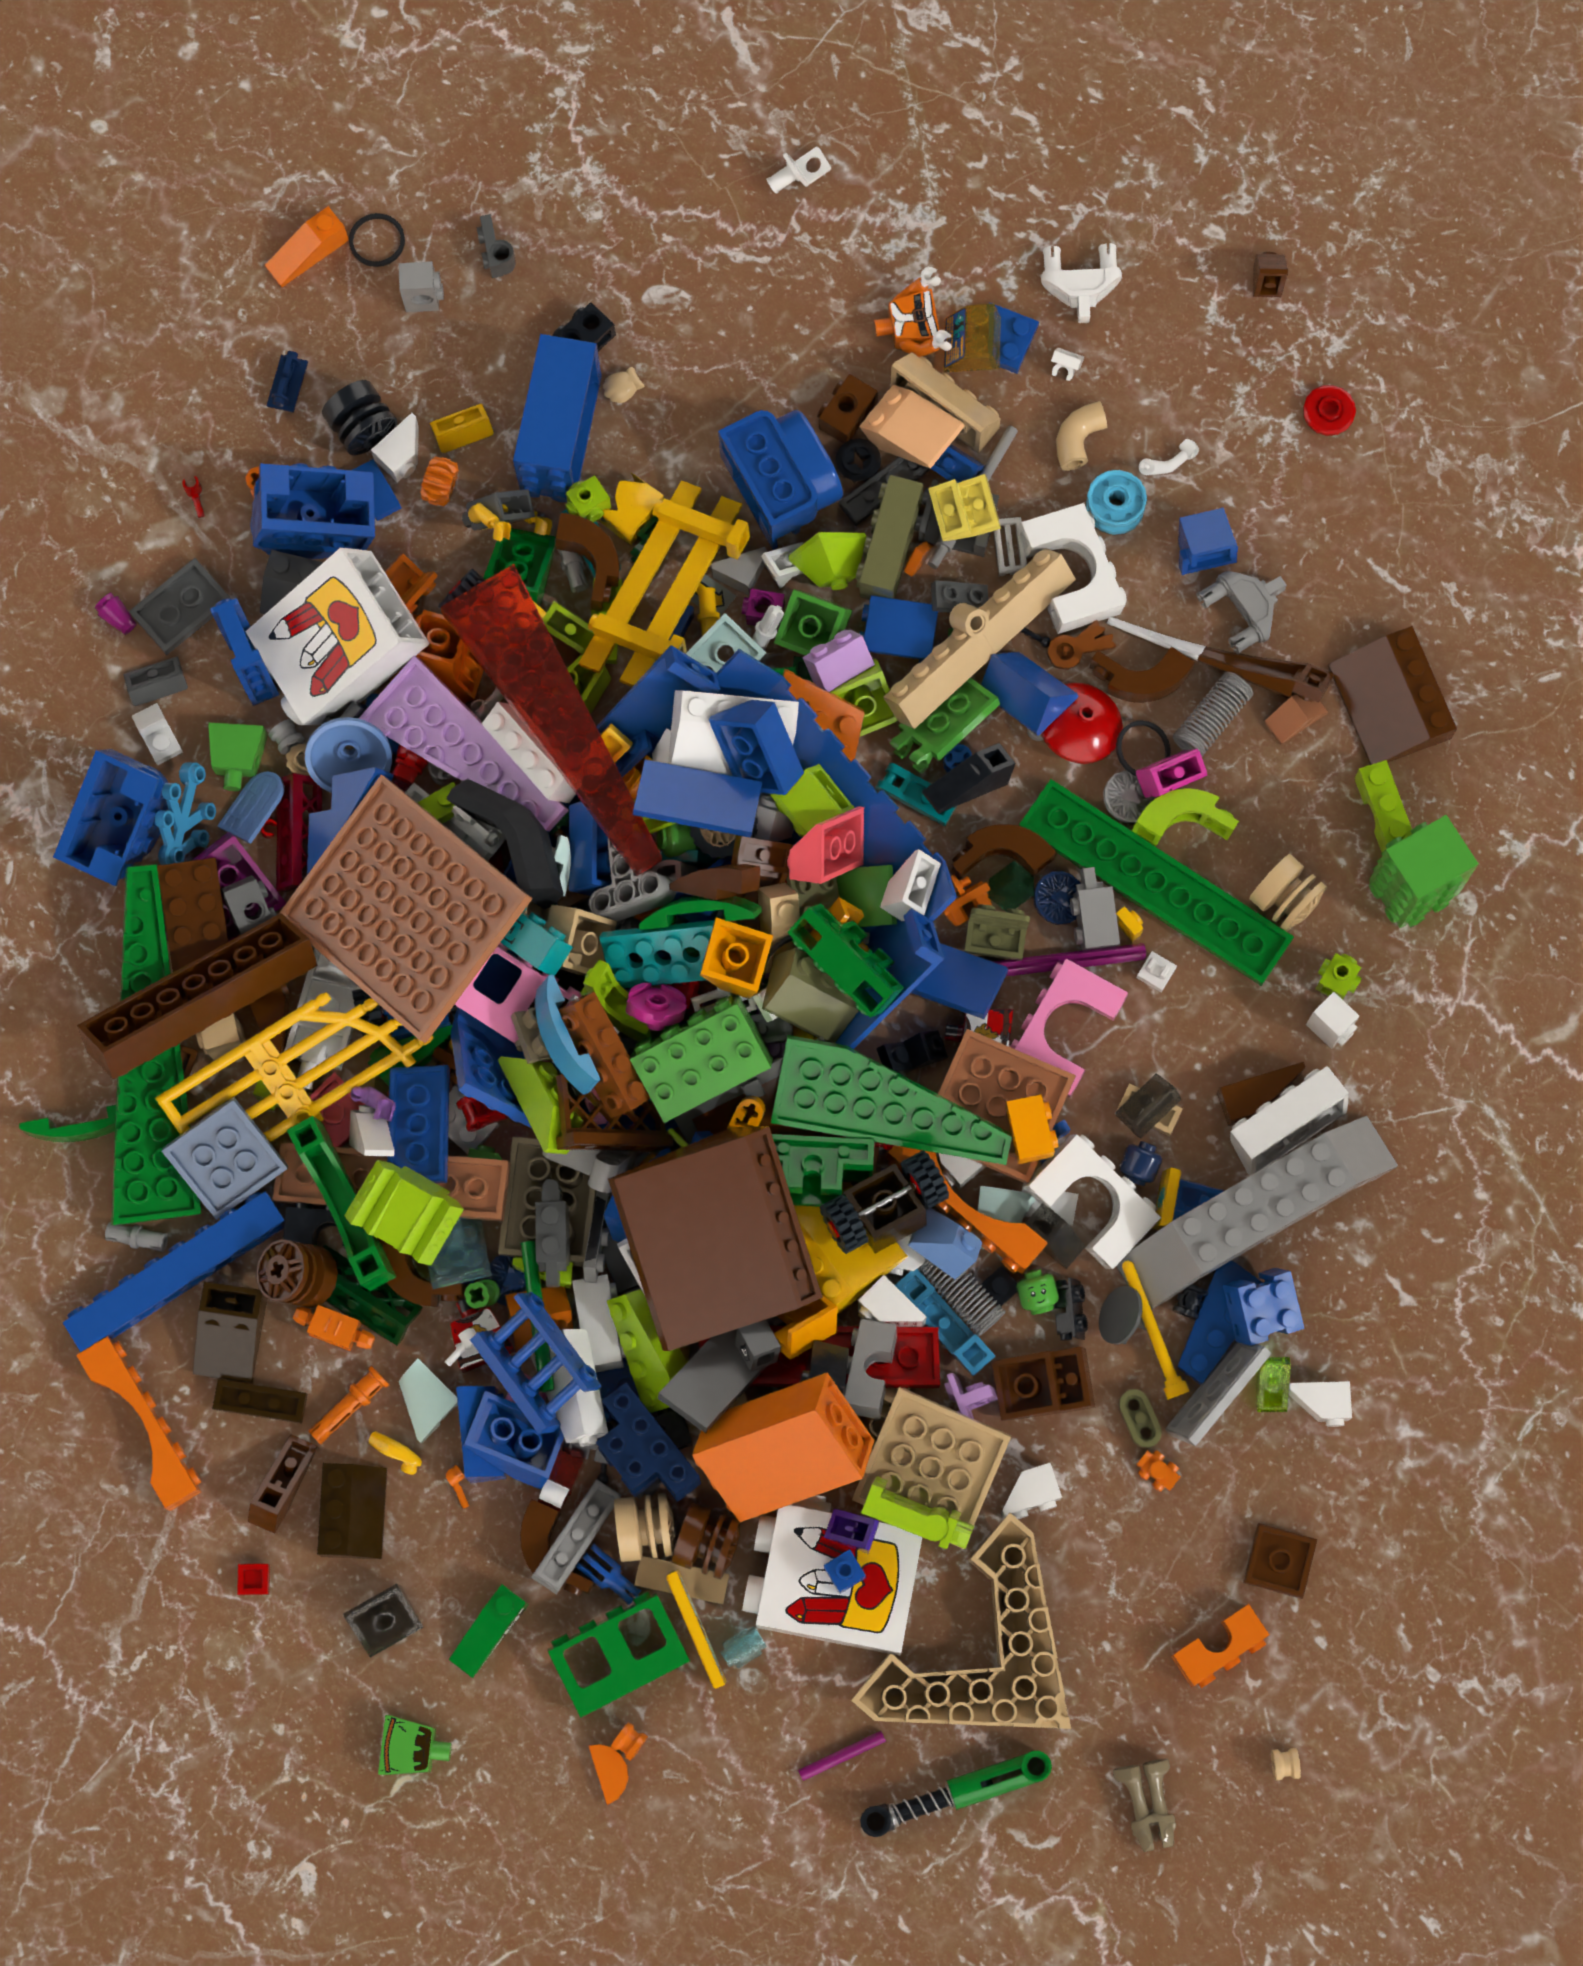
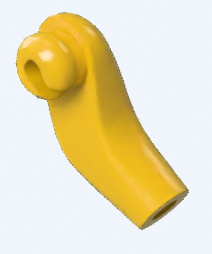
[369,1431,422,1475]

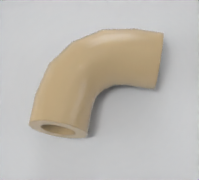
[1056,401,1108,471]

